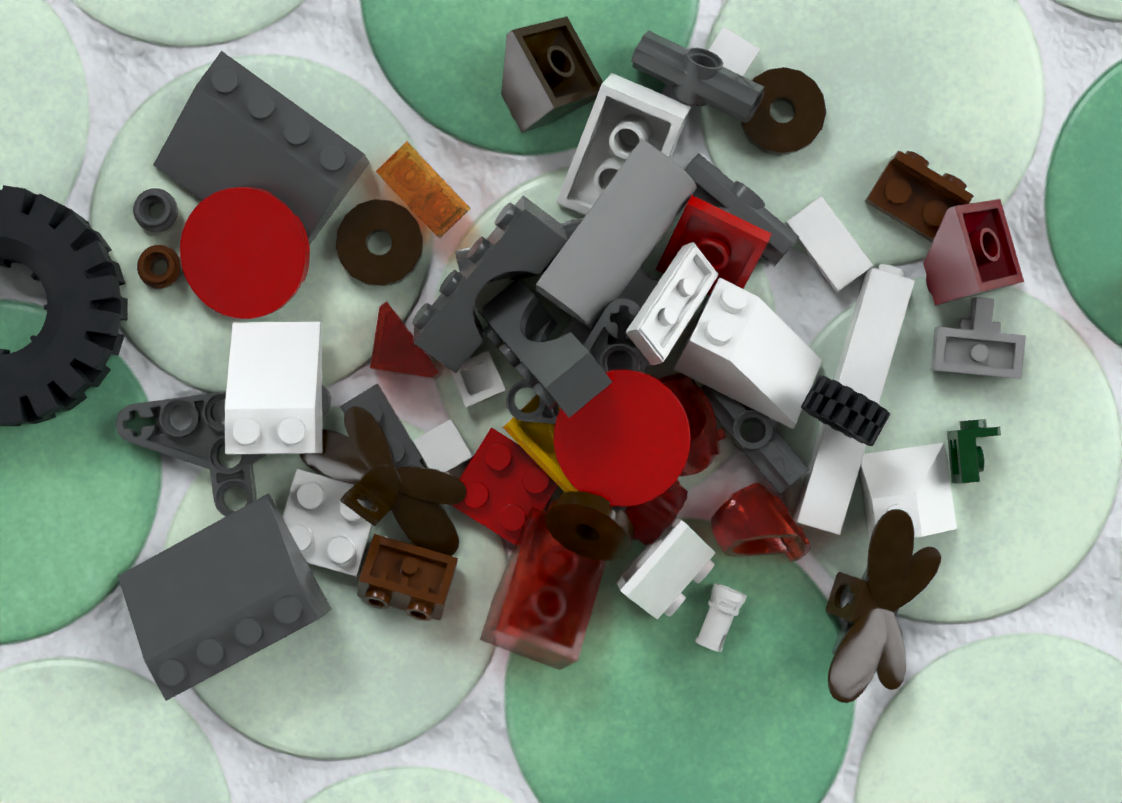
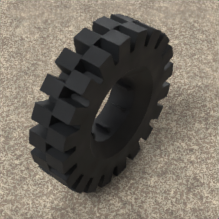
[0,185,128,426]

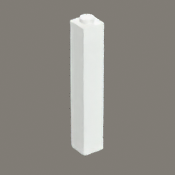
[792,264,915,535]

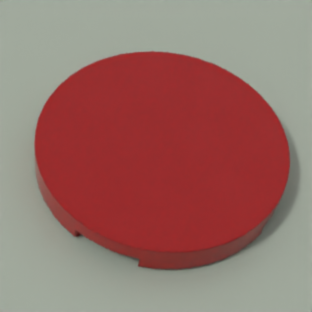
[180,187,310,319]
[554,369,691,507]

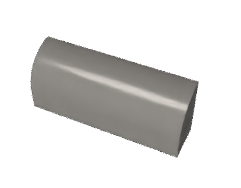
[536,138,697,330]

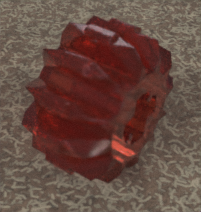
[624,480,688,545]

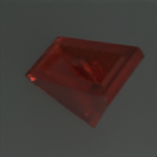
[370,301,442,380]

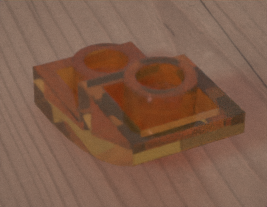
[376,141,471,238]

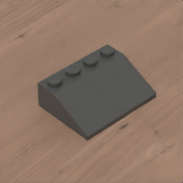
[153,51,370,246]
[118,494,332,701]

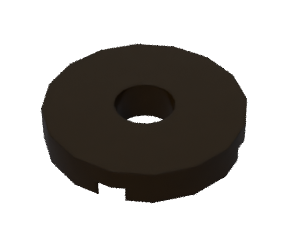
[741,67,826,156]
[336,199,423,286]
[545,491,634,561]

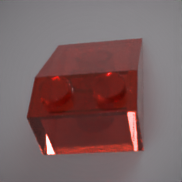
[480,507,606,670]

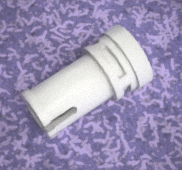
[695,583,747,652]

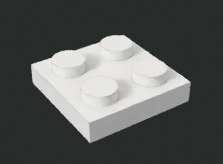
[282,468,373,577]

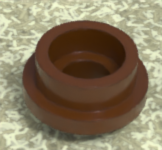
[137,245,182,289]

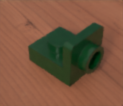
[947,419,1001,483]

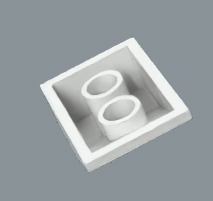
[556,73,691,215]
[674,277,822,429]
[225,322,323,455]
[616,517,716,620]

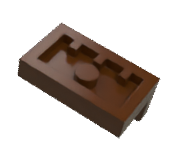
[864,151,974,242]
[357,534,458,621]

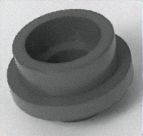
[133,188,178,232]

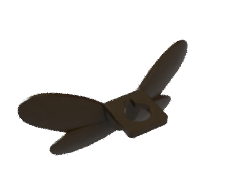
[299,406,467,556]
[826,509,941,703]

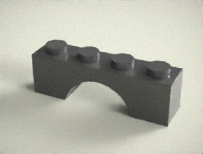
[412,195,568,373]
[478,278,612,418]

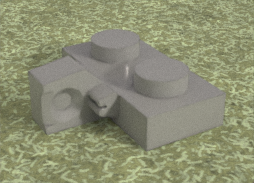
[930,297,1026,379]

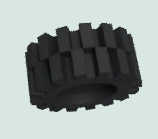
[801,375,890,446]

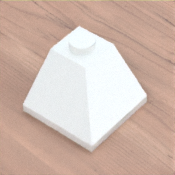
[859,443,957,541]

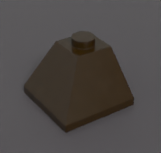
[501,16,603,133]

